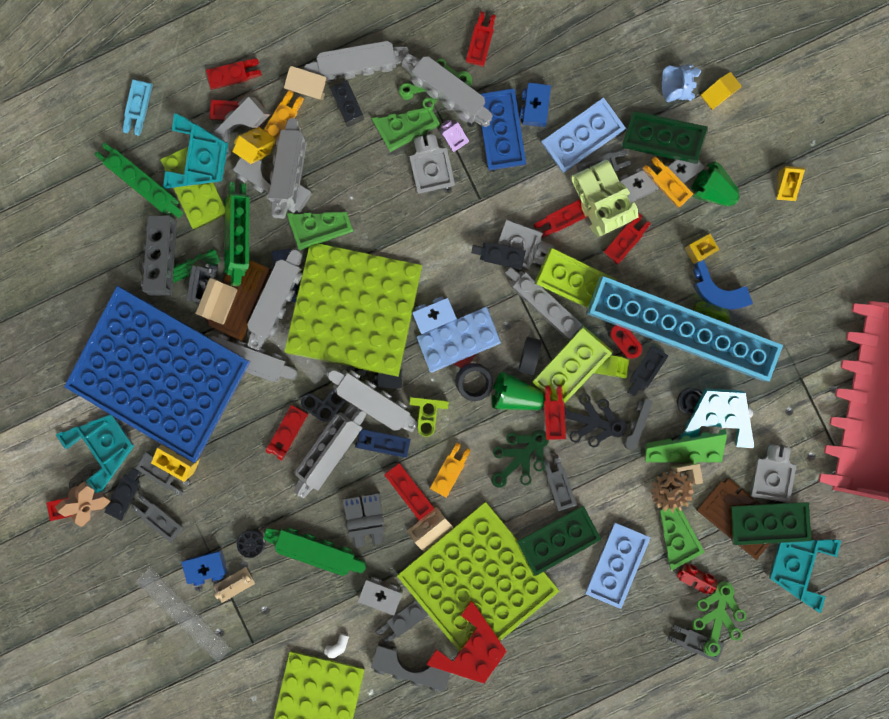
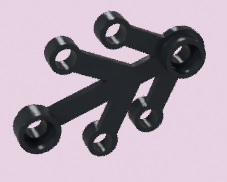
[565,394,627,447]

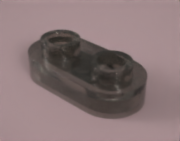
[69,463,102,490]

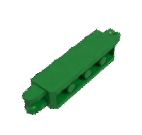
[94,142,184,219]
[224,181,250,286]
[263,527,367,576]

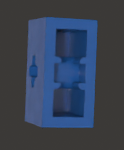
[520,83,551,127]
[181,550,228,586]

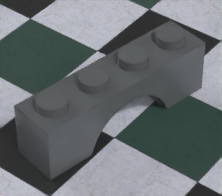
[371,642,450,692]

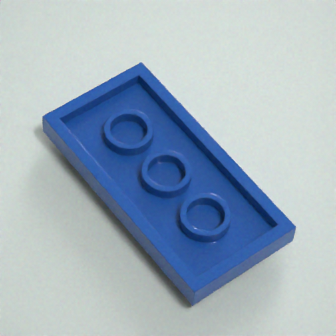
[480,89,526,171]

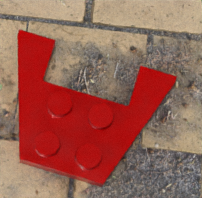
[426,601,507,683]

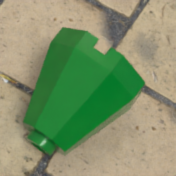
[691,161,740,207]

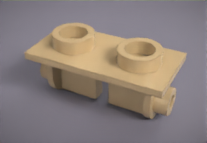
[212,567,255,603]

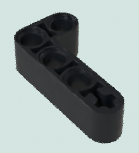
[301,366,368,422]

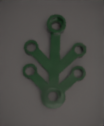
[491,430,549,488]

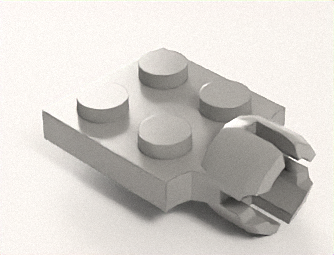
[409,134,455,194]
[498,220,554,269]
[750,443,797,503]

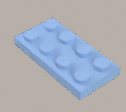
[541,98,626,173]
[417,307,501,373]
[585,522,650,609]

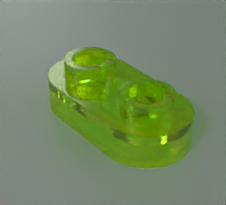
[693,302,730,324]

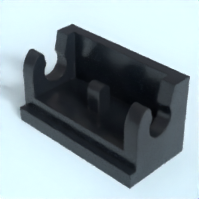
[187,259,218,303]

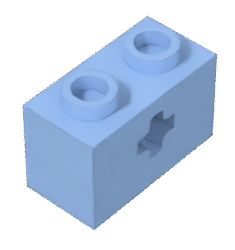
[413,296,457,335]

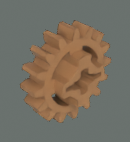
[650,471,694,513]

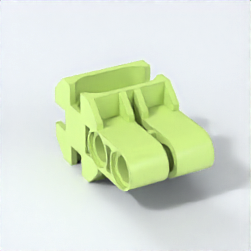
[572,160,638,237]

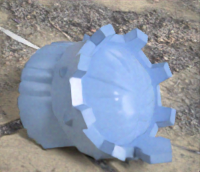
[662,64,701,102]

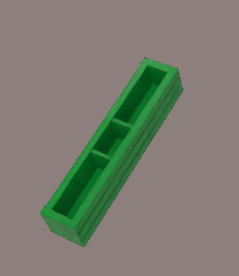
[173,249,222,283]

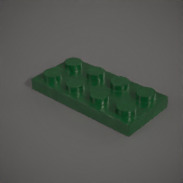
[622,111,708,164]
[730,502,811,545]
[516,506,601,576]

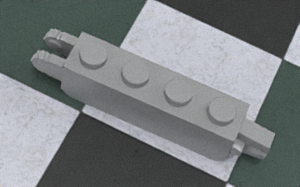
[304,41,409,82]
[402,54,493,127]
[267,118,307,219]
[247,250,302,350]
[505,267,582,340]
[209,334,298,382]
[325,367,418,432]
[293,404,366,498]

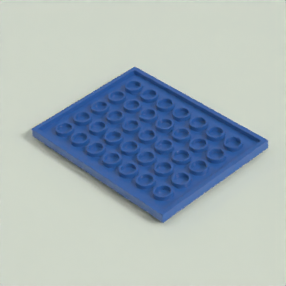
[64,286,251,463]

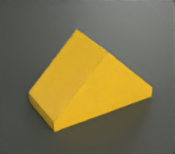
[700,72,742,110]
[776,166,805,201]
[684,233,720,264]

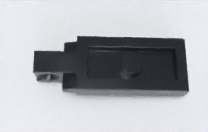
[471,242,526,270]
[627,345,668,396]
[104,467,141,521]

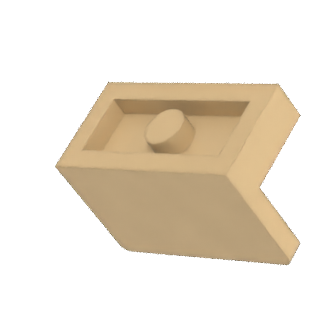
[284,66,327,100]
[196,278,237,324]
[670,462,703,485]
[407,507,454,552]

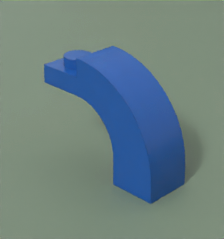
[693,260,753,310]

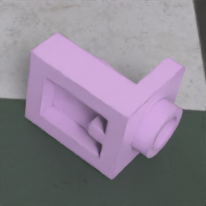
[438,120,469,152]

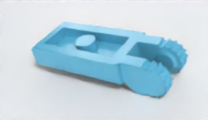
[123,79,153,136]

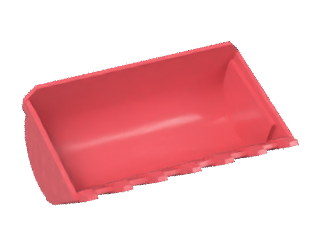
[818,301,889,502]

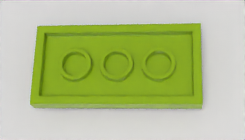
[160,146,225,229]
[534,248,617,308]
[533,326,613,403]

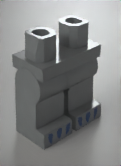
[342,493,385,548]

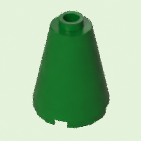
[491,372,546,410]

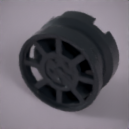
[677,388,703,415]
[237,530,266,558]

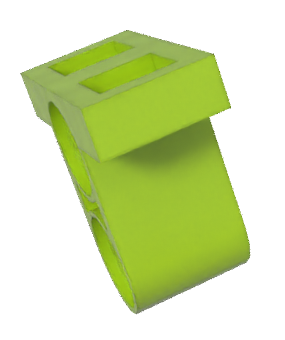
[593,355,629,379]
[410,397,449,437]

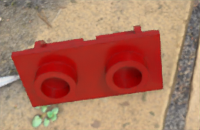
[676,563,717,595]

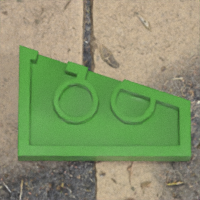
[372,108,440,152]
[287,212,354,250]
[659,508,705,571]

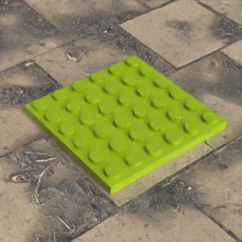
[284,243,422,377]
[397,501,559,651]

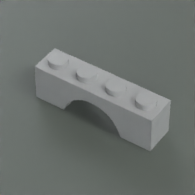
[212,97,270,159]
[233,158,312,213]

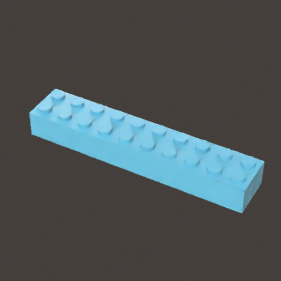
[586,276,783,382]

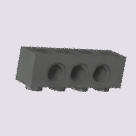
[141,216,177,296]

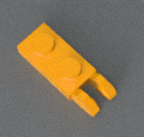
[264,90,304,144]
[642,157,693,208]
[430,442,471,498]

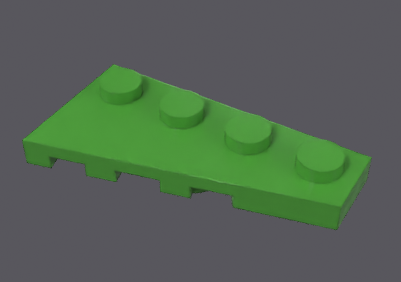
[644,429,727,462]

